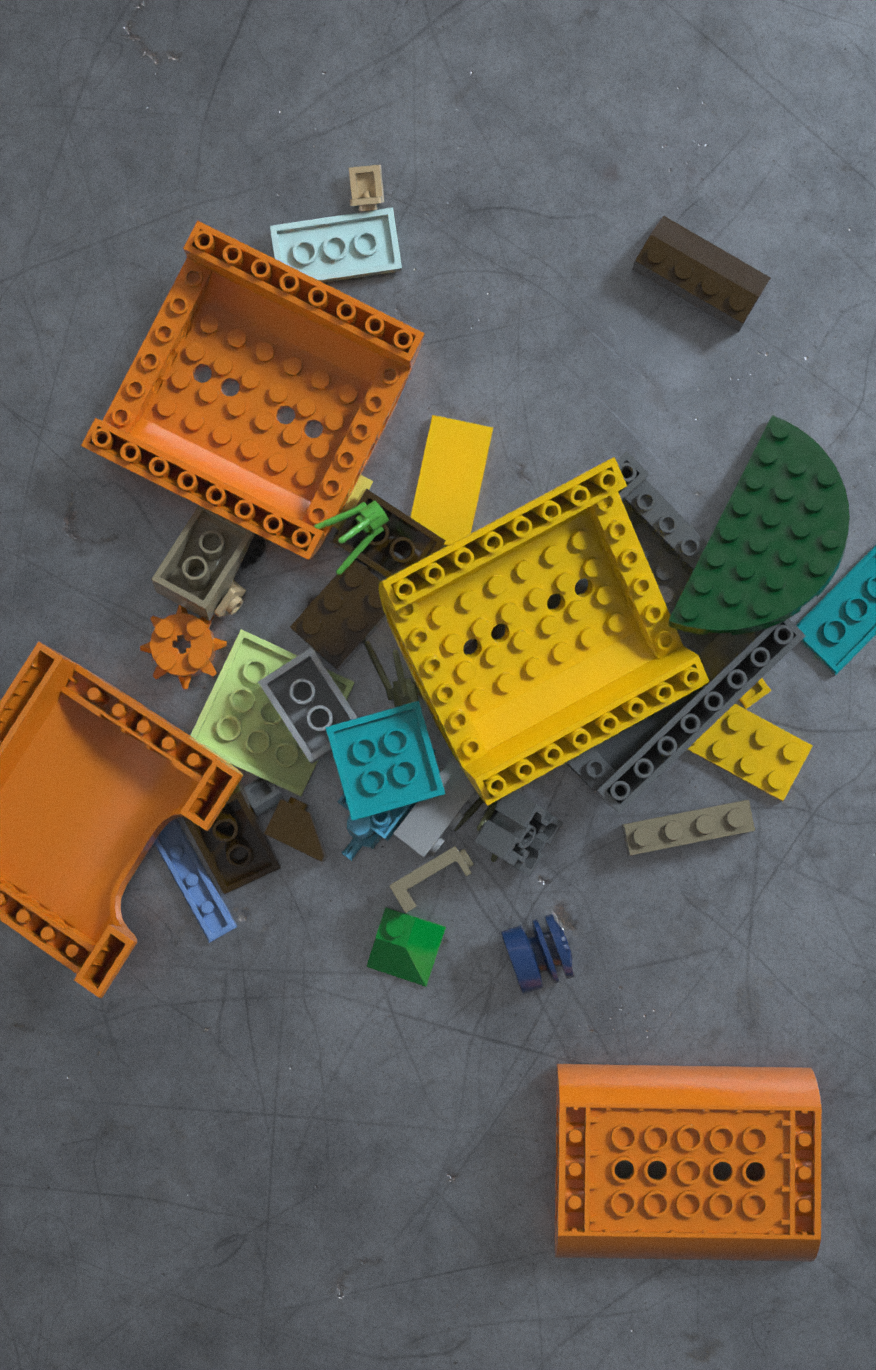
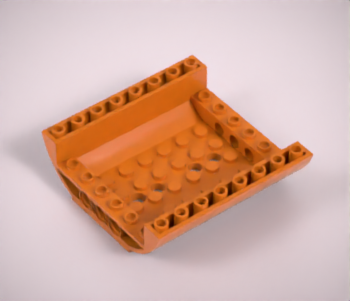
[81,220,425,560]

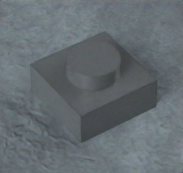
[244,778,285,816]

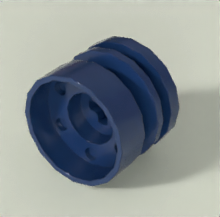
[501,913,574,995]

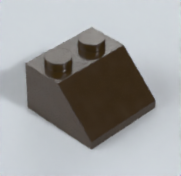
[264,796,327,862]

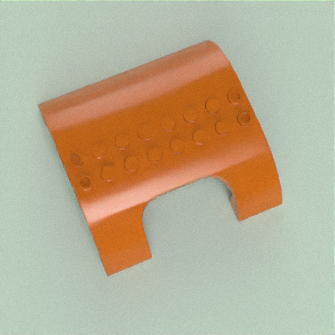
[0,641,243,998]

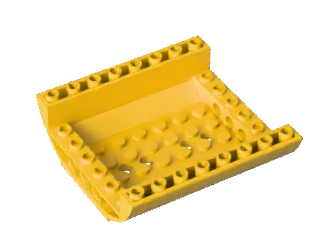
[378,457,710,806]

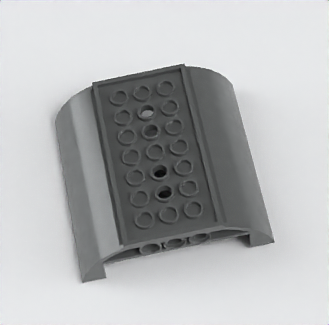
[463,451,806,814]

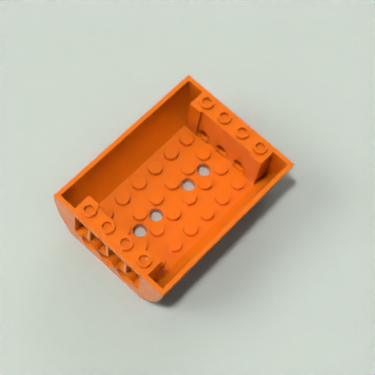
[555,1064,822,1262]

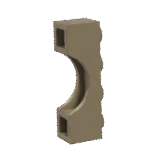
[621,800,755,856]

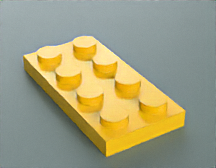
[687,704,813,801]

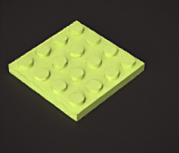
[190,629,355,797]

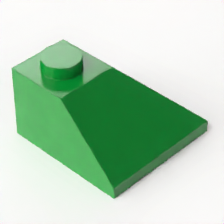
[366,907,446,987]

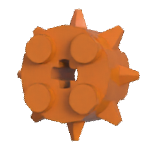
[140,605,227,689]

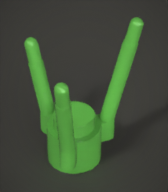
[314,501,389,575]

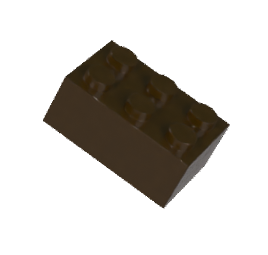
[290,559,386,672]

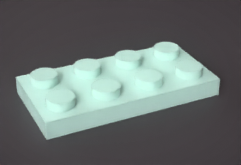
[270,207,402,283]

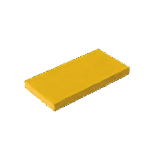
[410,415,493,546]

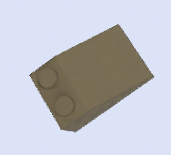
[151,505,255,621]

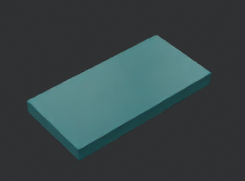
[796,545,876,676]

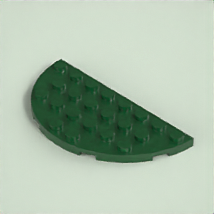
[668,415,850,635]

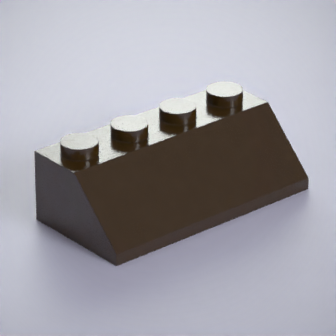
[632,216,771,331]

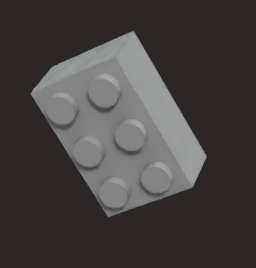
[258,647,357,764]
[393,757,479,857]

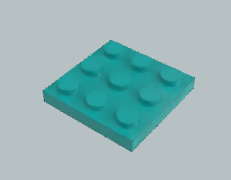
[325,701,445,821]

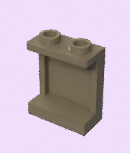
[389,846,474,913]

